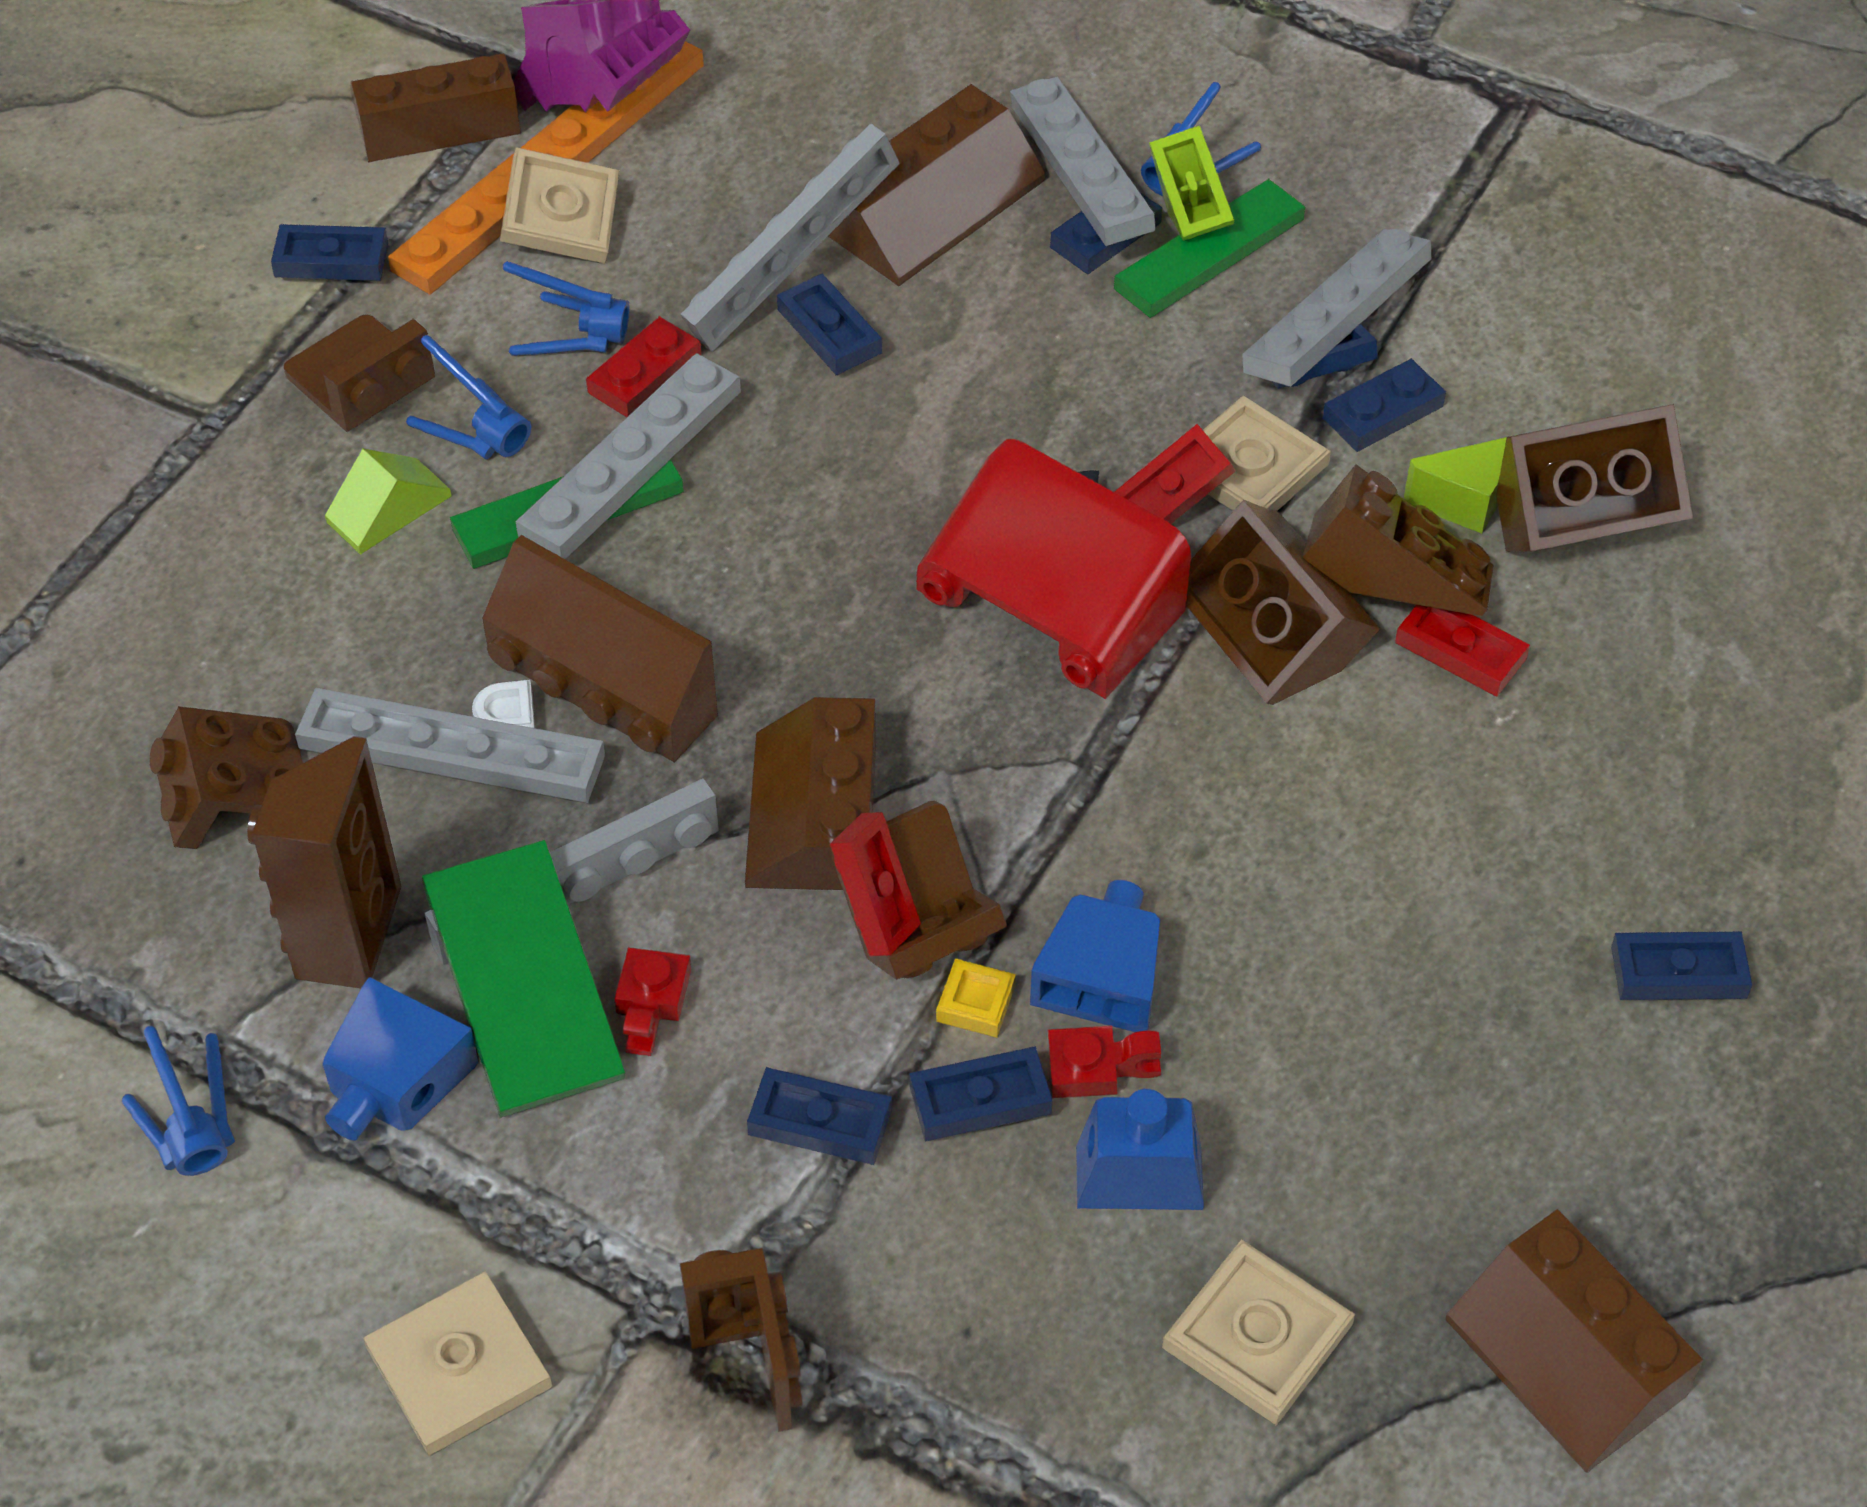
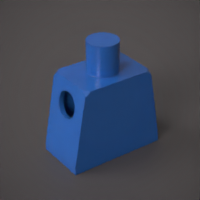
[1030,880,1160,1032]
[323,977,479,1141]
[1076,1089,1204,1210]

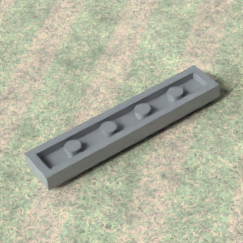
[1010,77,1155,246]
[681,123,900,352]
[1243,229,1431,386]
[516,353,741,559]
[295,688,605,803]
[425,778,719,965]

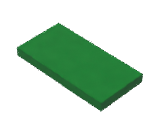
[422,840,625,1118]

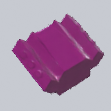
[513,0,690,112]

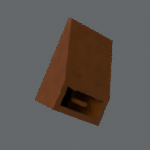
[1302,464,1494,616]

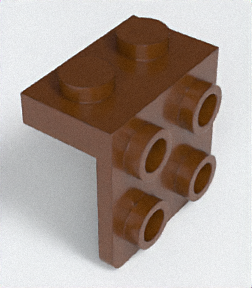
[283,315,435,432]
[150,706,303,849]
[832,801,1007,980]
[680,1248,803,1432]

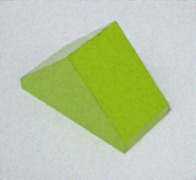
[1149,125,1234,241]
[1404,435,1514,534]
[325,448,452,555]

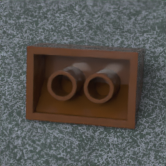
[350,53,521,162]
[1496,404,1693,552]
[1186,500,1380,705]
[745,697,876,890]
[1445,1209,1704,1473]

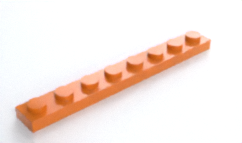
[388,41,704,295]

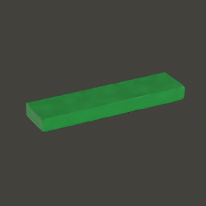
[1114,178,1305,318]
[450,459,684,569]

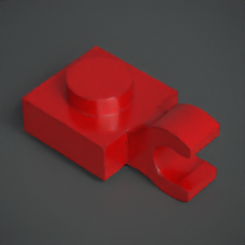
[615,947,691,1056]
[1048,1026,1161,1098]

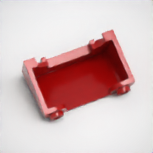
[917,439,1191,699]

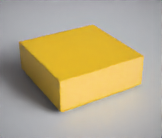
[936,958,1016,1038]

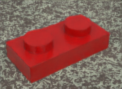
[586,316,702,417]
[1114,424,1236,524]
[1395,605,1530,697]
[830,812,921,956]

